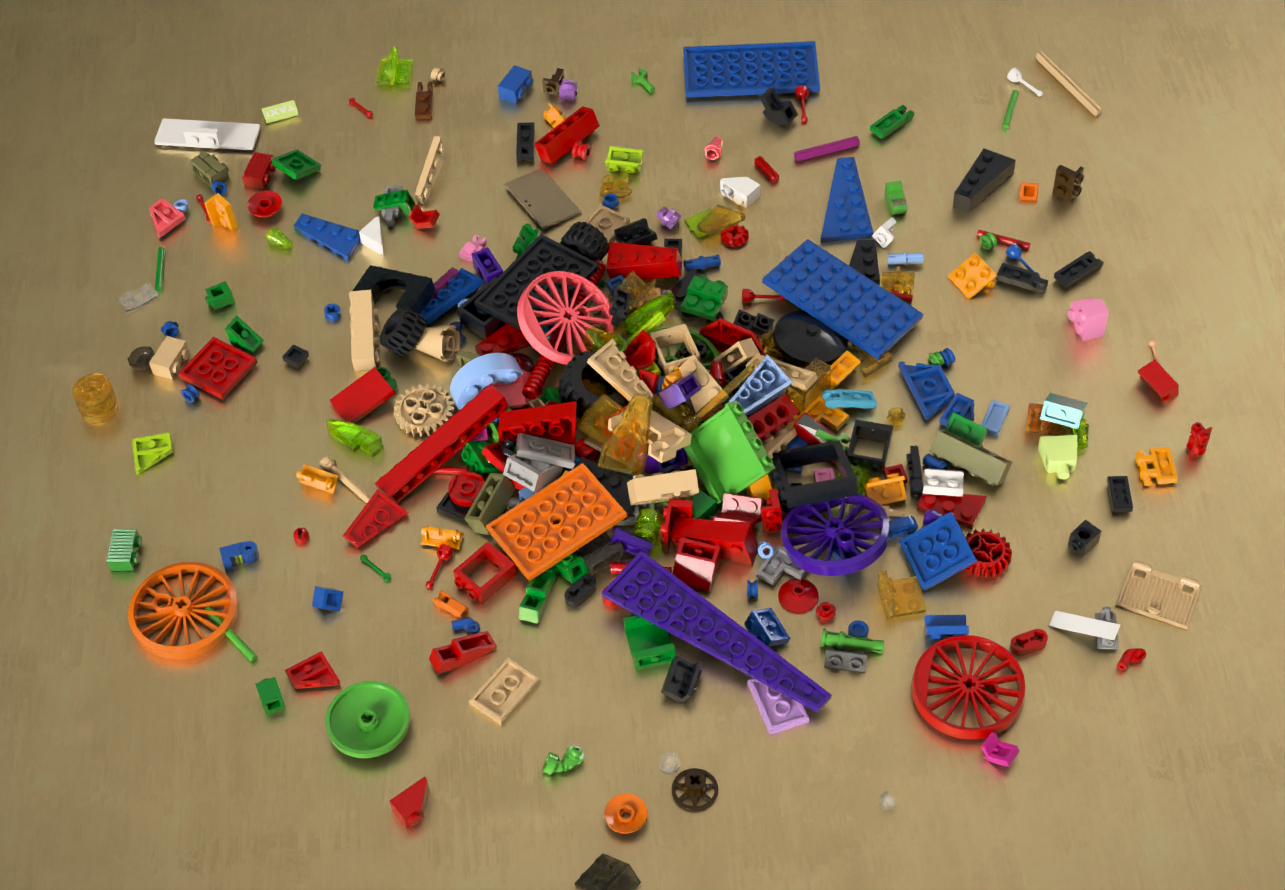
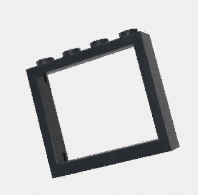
[771,440,858,508]

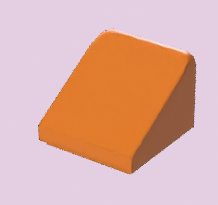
[1019,182,1039,201]

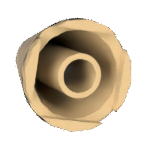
[414,325,461,362]

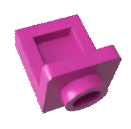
[982,732,1020,767]

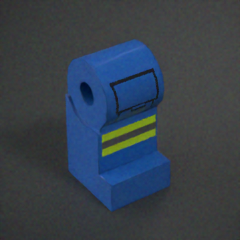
[219,541,259,573]

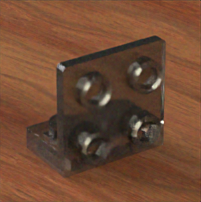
[573,531,624,575]
[574,853,641,890]

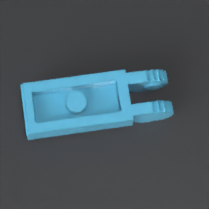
[822,389,877,409]

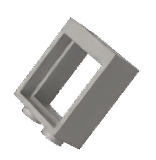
[503,454,563,492]

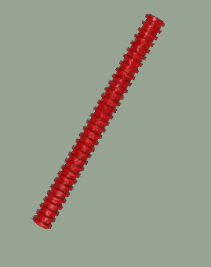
[522,260,606,400]

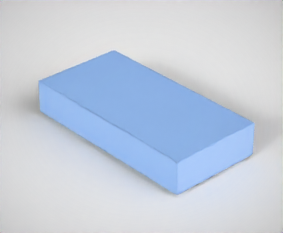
[981,400,1010,437]

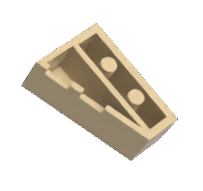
[627,469,699,506]

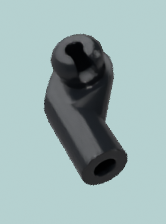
[501,439,516,458]

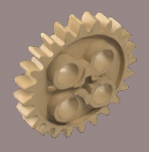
[394,383,455,437]

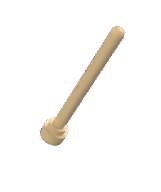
[319,455,371,504]

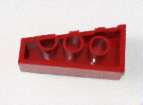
[606,242,682,282]
[498,401,577,444]
[669,517,759,567]

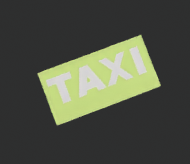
[262,100,299,124]

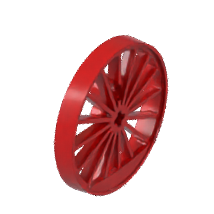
[911,635,1025,739]

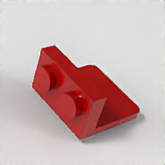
[660,498,694,552]

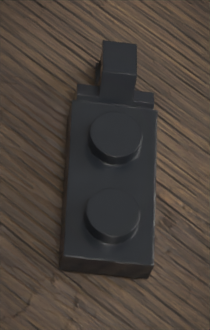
[996,263,1048,292]
[609,286,631,327]

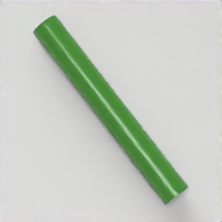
[1002,90,1019,130]

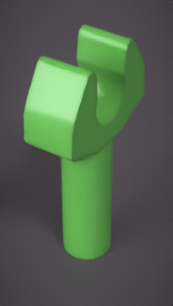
[631,68,655,93]
[815,429,851,452]

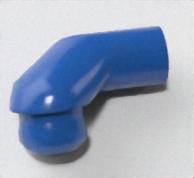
[451,617,480,634]

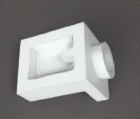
[872,217,897,248]

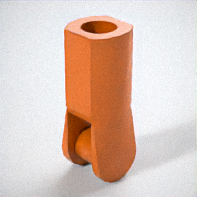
[432,590,469,619]

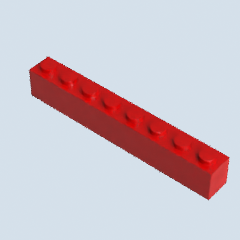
[375,385,509,504]

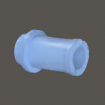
[758,541,774,558]

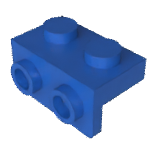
[924,615,969,639]

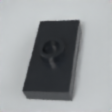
[1107,476,1133,512]

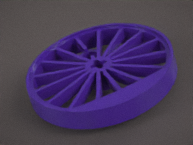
[781,493,889,576]

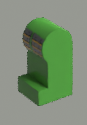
[885,181,907,215]

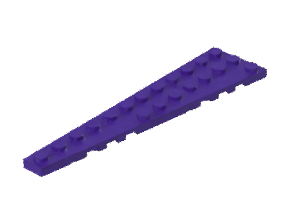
[601,551,832,713]

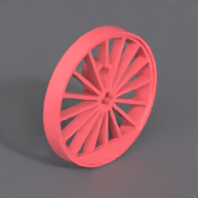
[517,271,614,365]

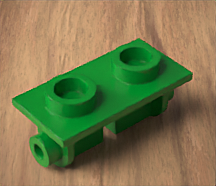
[512,223,540,259]

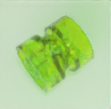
[632,509,664,545]

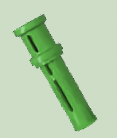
[821,628,884,654]

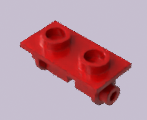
[1186,422,1212,459]

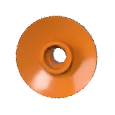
[604,793,648,834]

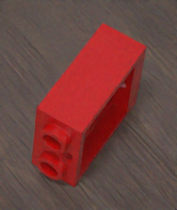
[453,542,517,604]

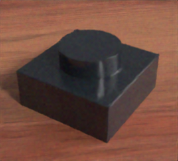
[282,344,309,368]

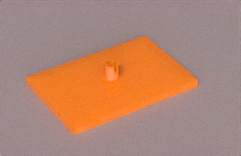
[486,463,628,581]

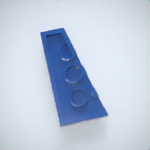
[294,213,361,261]
[420,268,484,325]

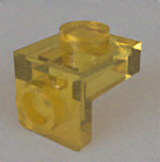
[761,328,783,360]

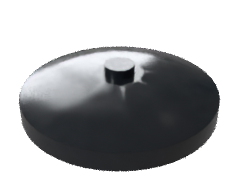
[773,310,848,368]

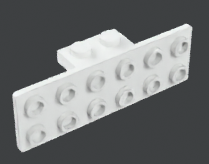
[154,118,261,150]

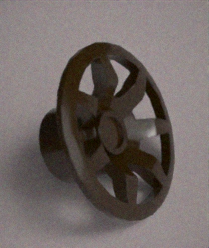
[672,768,718,811]

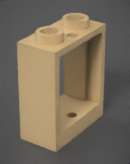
[650,324,700,376]

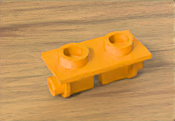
[543,103,567,128]
[296,464,339,494]
[421,525,464,550]

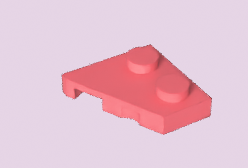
[149,198,186,238]

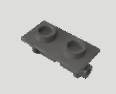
[824,647,868,672]

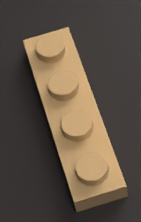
[746,354,818,390]

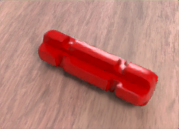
[754,156,780,183]

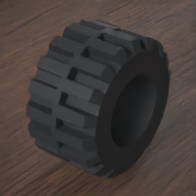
[560,221,609,261]
[380,306,426,357]

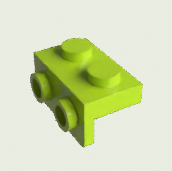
[605,146,644,173]

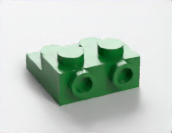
[680,275,728,321]

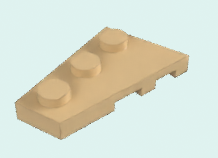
[679,355,729,422]

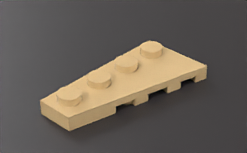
[414,136,447,204]

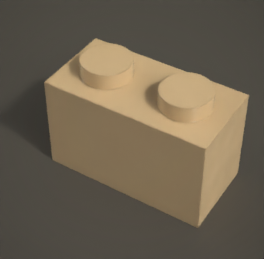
[149,336,190,380]
[713,338,760,375]

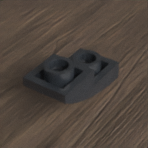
[733,309,774,335]

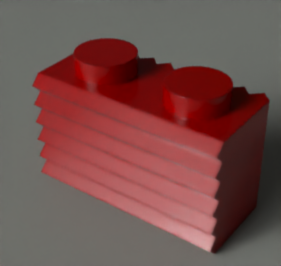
[242,152,276,189]

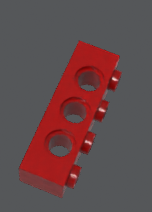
[748,393,799,441]

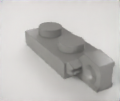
[381,186,403,227]

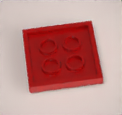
[178,337,258,400]

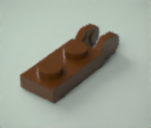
[415,82,434,119]

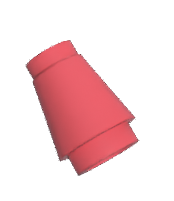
[704,137,723,160]

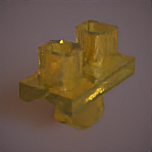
[881,266,915,294]

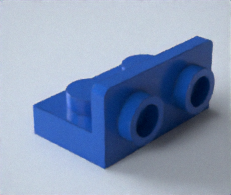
[744,608,791,648]

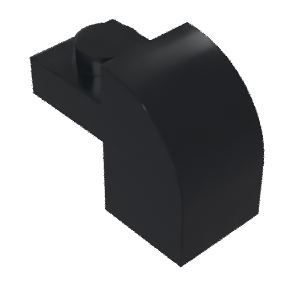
[759,87,798,125]

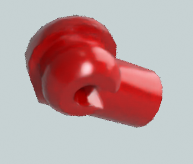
[1117,648,1146,671]

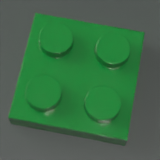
[272,149,321,180]

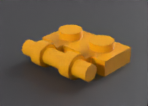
[1135,447,1178,486]

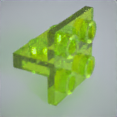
[376,47,413,85]

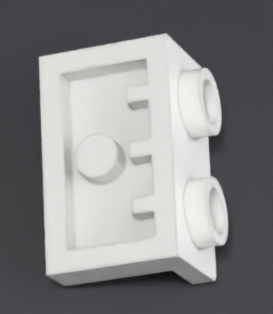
[923,469,964,497]

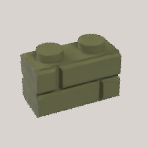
[190,151,229,187]

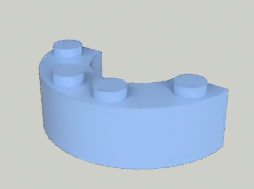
[450,353,523,411]

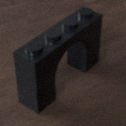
[352,265,436,315]

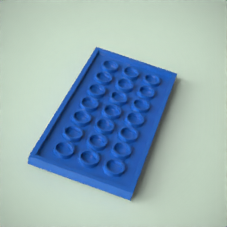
[683,41,820,98]
[762,239,923,360]

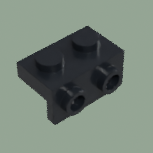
[614,218,658,245]
[661,655,702,704]

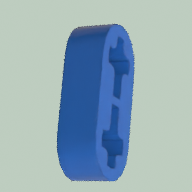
[880,516,918,539]

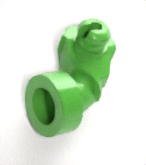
[542,746,584,775]

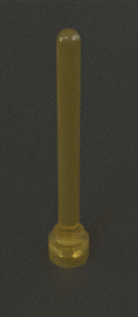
[681,365,755,432]

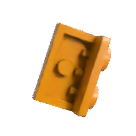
[863,473,907,505]

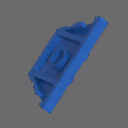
[898,361,955,420]

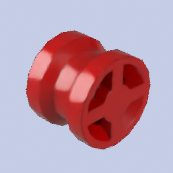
[572,140,592,160]

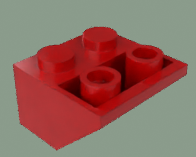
[672,538,721,592]

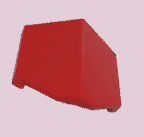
[623,329,656,370]

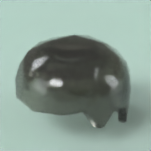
[127,346,155,372]

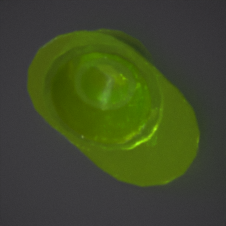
[586,327,628,352]

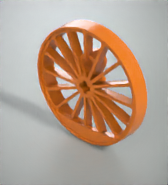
[128,562,238,659]

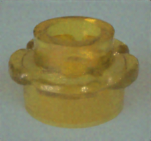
[887,407,906,424]

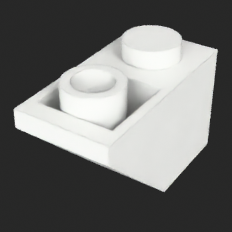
[720,177,760,209]

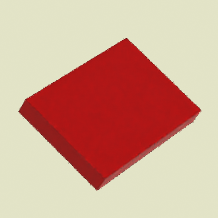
[329,367,396,424]

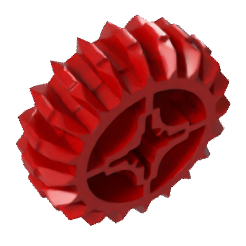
[963,528,1012,580]

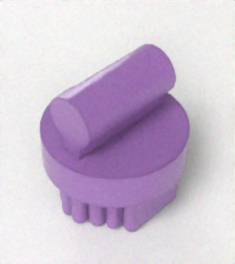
[559,78,578,101]
[656,207,681,230]

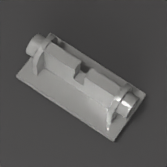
[1095,607,1119,650]

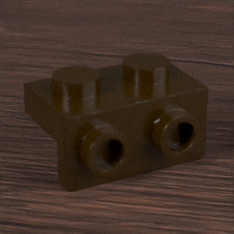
[1052,165,1084,202]

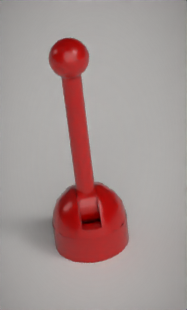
[795,86,809,122]
[742,289,786,303]
[426,544,454,588]

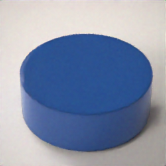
[848,620,869,638]

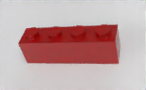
[534,106,600,164]

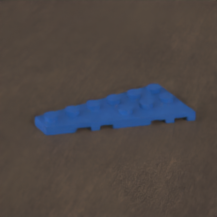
[820,157,873,243]

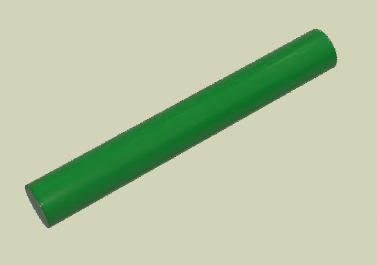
[155,247,165,291]

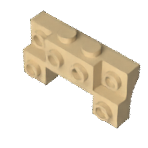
[608,401,692,463]

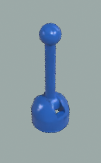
[1006,244,1040,276]

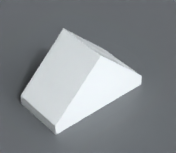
[359,217,383,255]

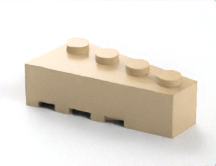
[349,290,380,371]

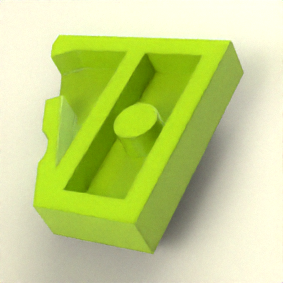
[132,432,173,474]

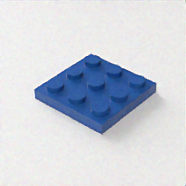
[899,512,977,591]

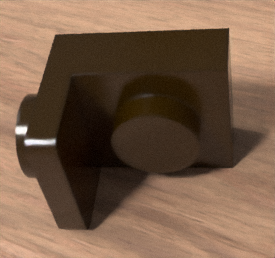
[542,68,565,95]

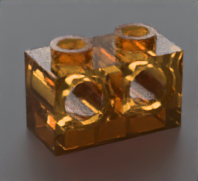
[1025,403,1065,436]

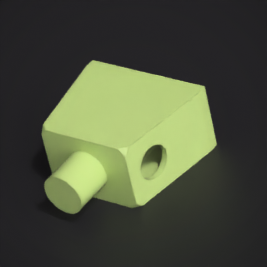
[1038,435,1077,479]

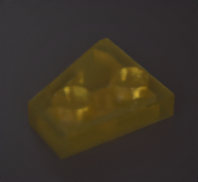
[697,204,746,235]
[853,344,893,378]

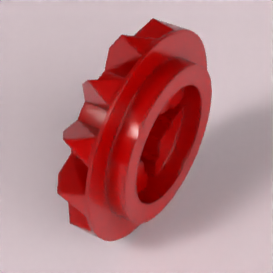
[721,223,749,247]

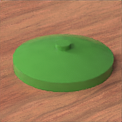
[325,681,410,758]

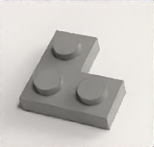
[756,544,807,585]

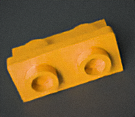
[204,193,238,231]

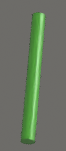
[204,606,258,662]

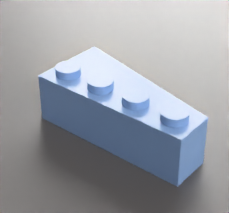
[729,354,793,418]

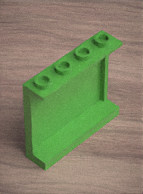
[683,401,776,505]

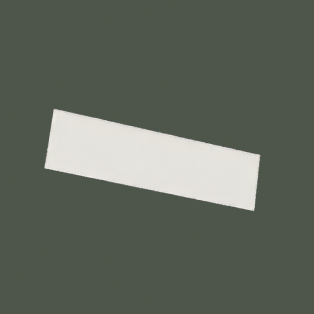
[1049,611,1120,640]

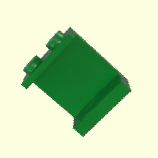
[624,615,675,669]

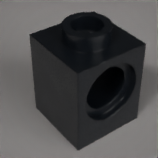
[1068,520,1101,556]

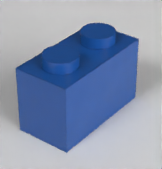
[498,65,534,104]

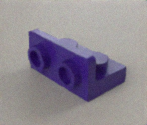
[609,527,654,556]

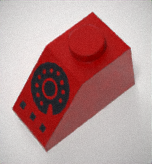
[390,777,430,829]

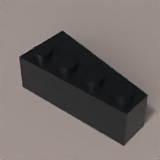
[953,148,1016,214]

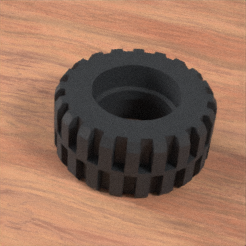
[558,350,629,425]

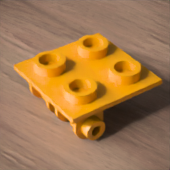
[948,252,997,299]

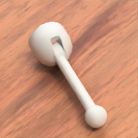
[1007,67,1043,97]

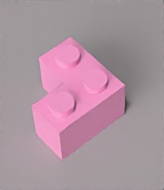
[1068,297,1109,341]

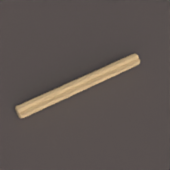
[1036,51,1102,116]

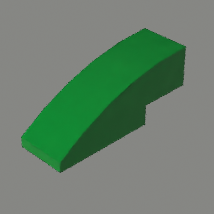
[519,567,558,624]

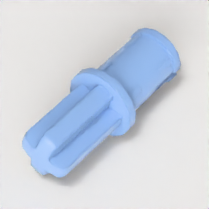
[888,252,924,266]

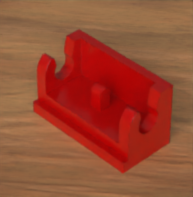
[1138,359,1179,402]

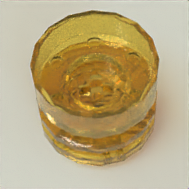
[72,374,119,424]

